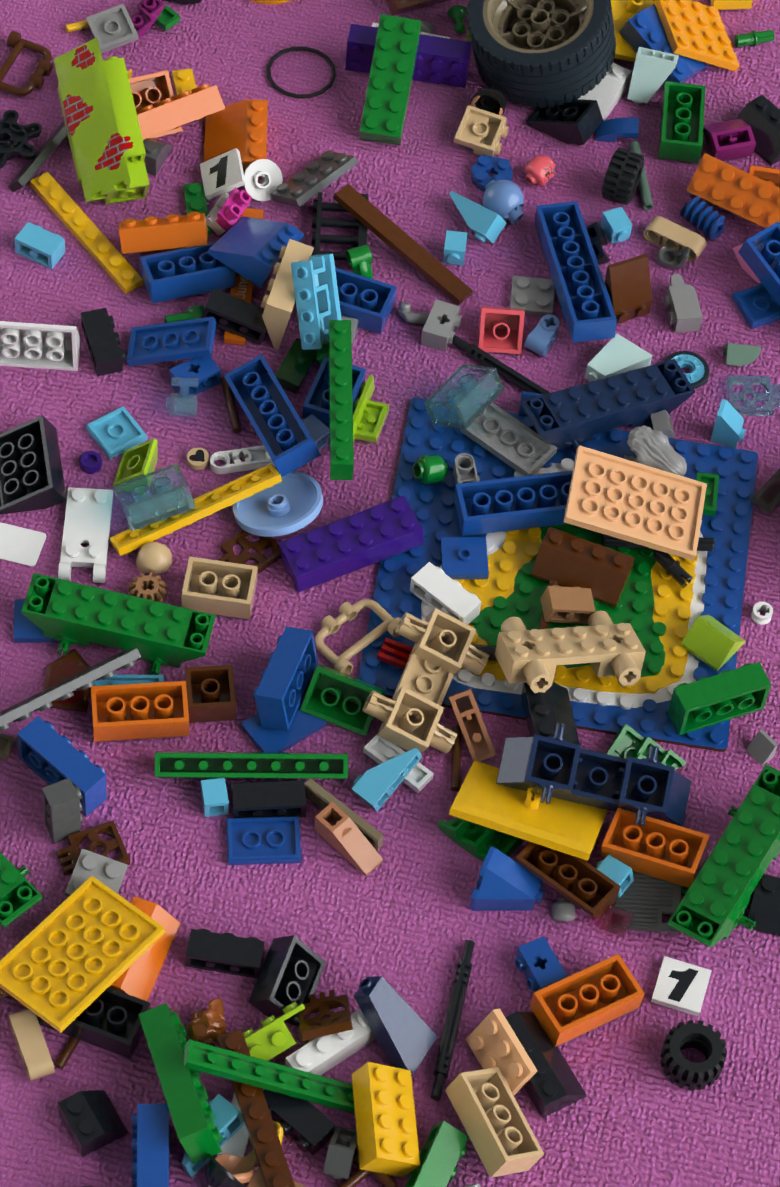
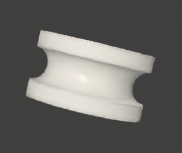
[751,602,773,625]

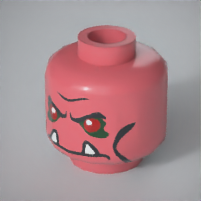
[524,155,555,186]

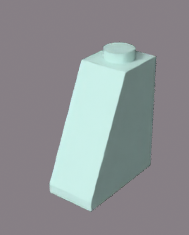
[627,47,679,104]
[585,334,652,382]

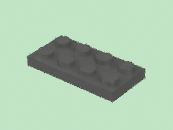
[270,151,358,207]

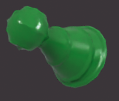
[448,5,467,34]

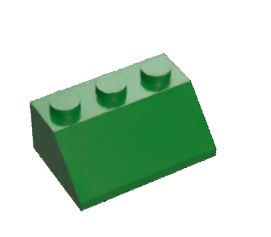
[300,664,386,736]

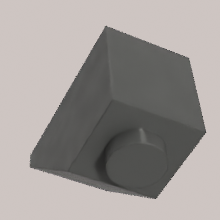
[143,138,173,176]
[323,1126,358,1179]

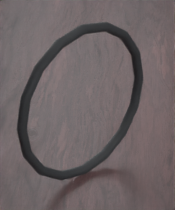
[267,46,336,98]

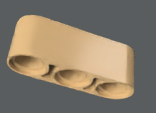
[643,216,707,262]
[8,1009,55,1081]

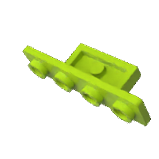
[353,375,389,443]
[243,1002,305,1061]

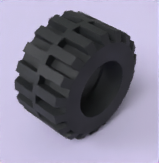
[602,148,644,205]
[660,1020,727,1091]

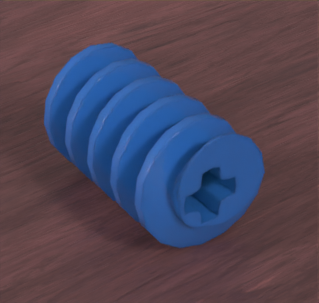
[680,196,725,240]

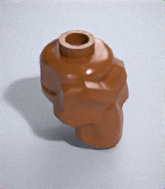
[187,998,227,1046]

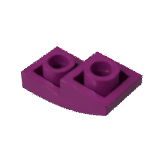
[130,0,165,39]

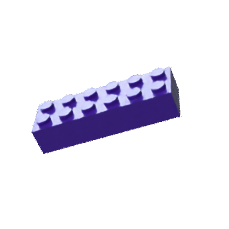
[345,24,472,88]
[279,495,423,593]

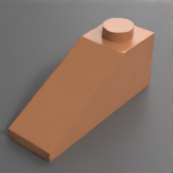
[449,688,496,762]

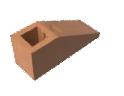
[315,802,383,877]

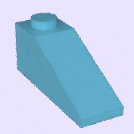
[449,191,507,244]
[352,748,422,812]
[182,1094,245,1178]

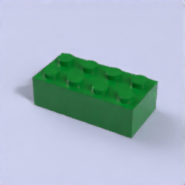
[658,81,706,163]
[668,662,771,735]

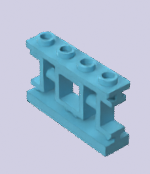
[291,254,342,350]

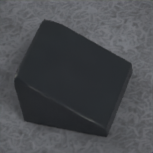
[586,222,608,246]
[591,240,611,265]

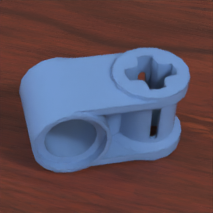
[524,315,560,357]

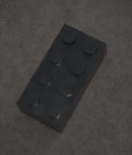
[37,987,151,1059]

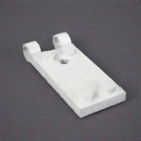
[58,487,114,583]

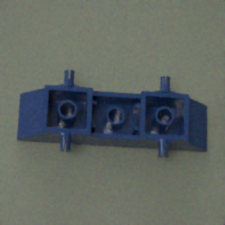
[520,359,695,455]
[496,723,692,827]

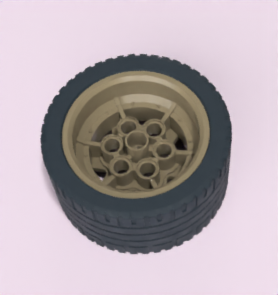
[467,0,616,108]

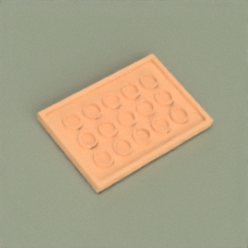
[563,445,707,561]

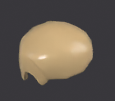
[136,542,172,576]

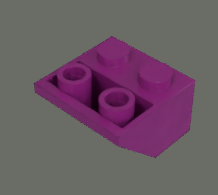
[703,119,756,161]

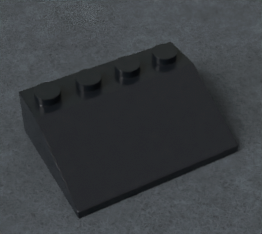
[0,415,67,515]

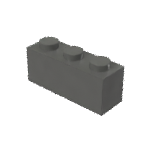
[42,778,83,844]

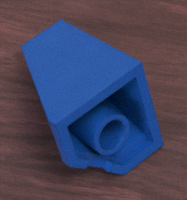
[469,847,545,911]

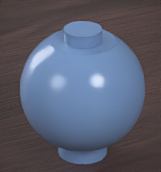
[482,180,525,225]

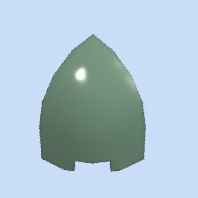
[723,343,762,366]

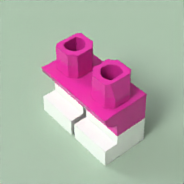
[206,187,252,236]

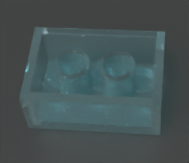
[424,364,504,429]
[113,464,195,531]

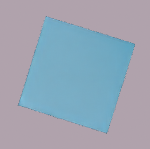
[86,406,147,460]

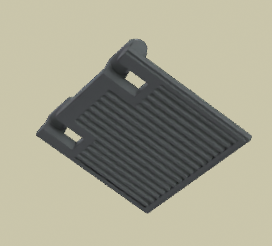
[612,871,681,934]

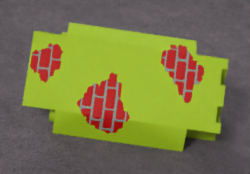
[53,37,150,205]

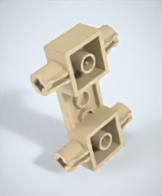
[362,608,489,754]
[495,611,646,693]

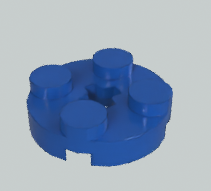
[471,155,513,192]

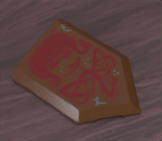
[42,648,91,712]

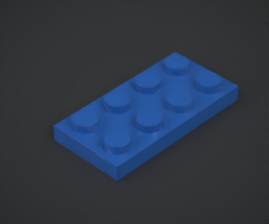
[126,317,217,366]

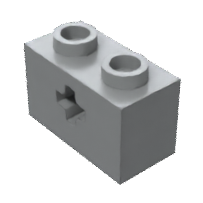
[421,299,462,351]

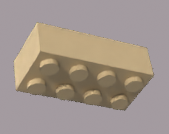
[445,1067,544,1178]

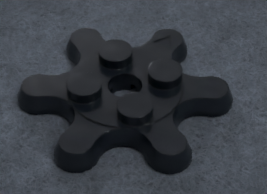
[0,110,42,169]

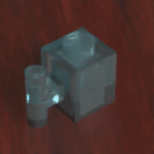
[166,377,198,417]

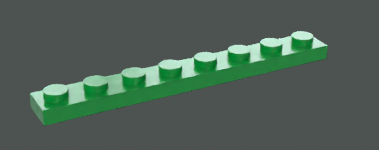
[183,1039,355,1114]

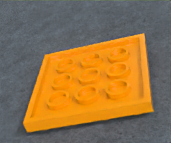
[653,0,739,71]

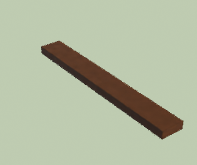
[333,184,473,305]

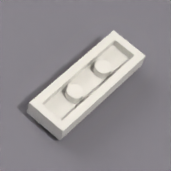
[363,735,434,793]

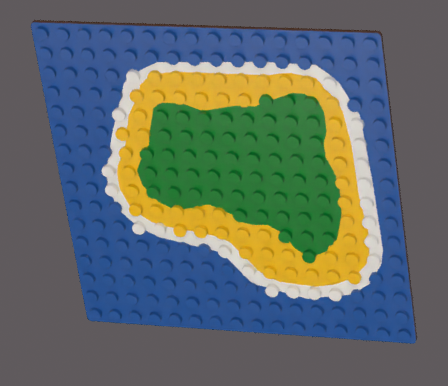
[358,397,758,752]

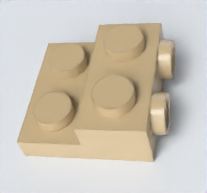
[454,105,509,157]

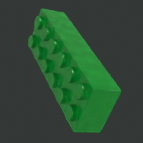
[360,14,421,146]
[138,1003,223,1164]

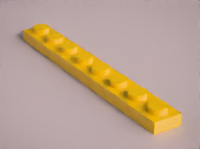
[30,172,143,294]
[109,463,282,556]

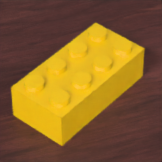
[352,1062,420,1177]

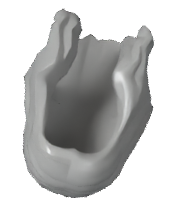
[624,425,687,477]

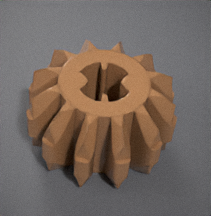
[128,572,167,603]

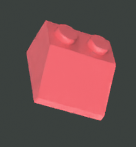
[478,306,525,354]

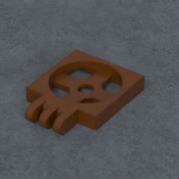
[217,530,280,574]
[56,820,130,875]
[299,989,353,1041]

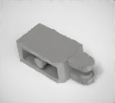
[664,273,703,333]

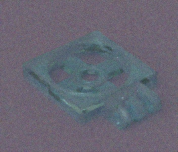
[726,376,780,416]

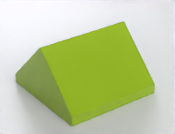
[113,438,158,495]
[681,614,745,671]

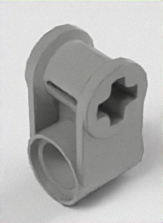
[453,453,480,484]

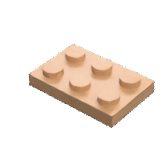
[465,1009,537,1096]

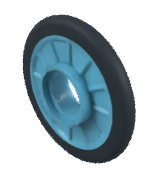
[664,351,710,389]

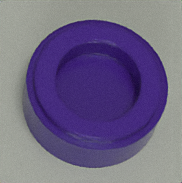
[79,451,102,474]

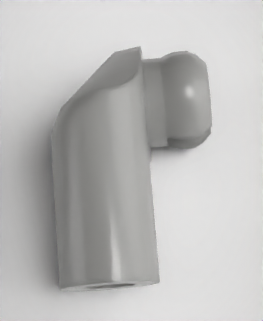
[398,302,427,324]

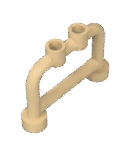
[314,599,401,675]

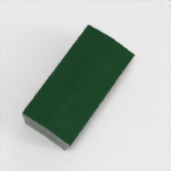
[275,338,318,394]

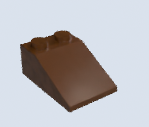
[605,254,652,324]

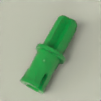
[734,30,775,48]

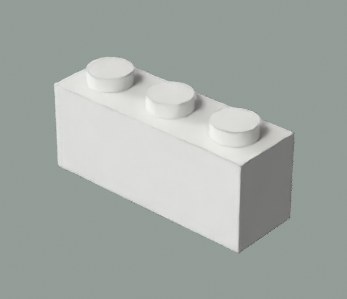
[410,562,481,625]

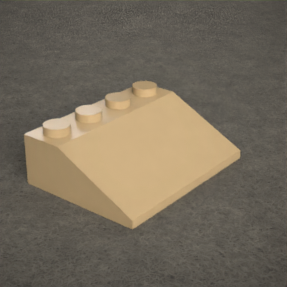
[261,239,314,350]

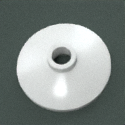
[244,159,283,201]

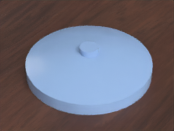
[233,471,323,537]

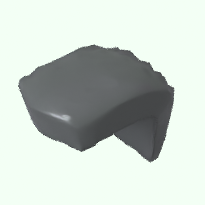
[656,246,690,269]

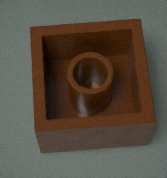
[185,665,236,723]

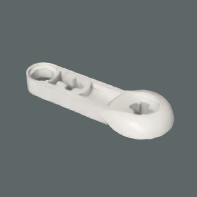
[210,445,275,474]

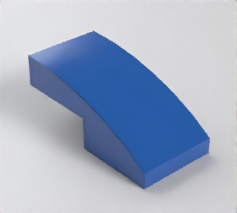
[596,117,639,142]

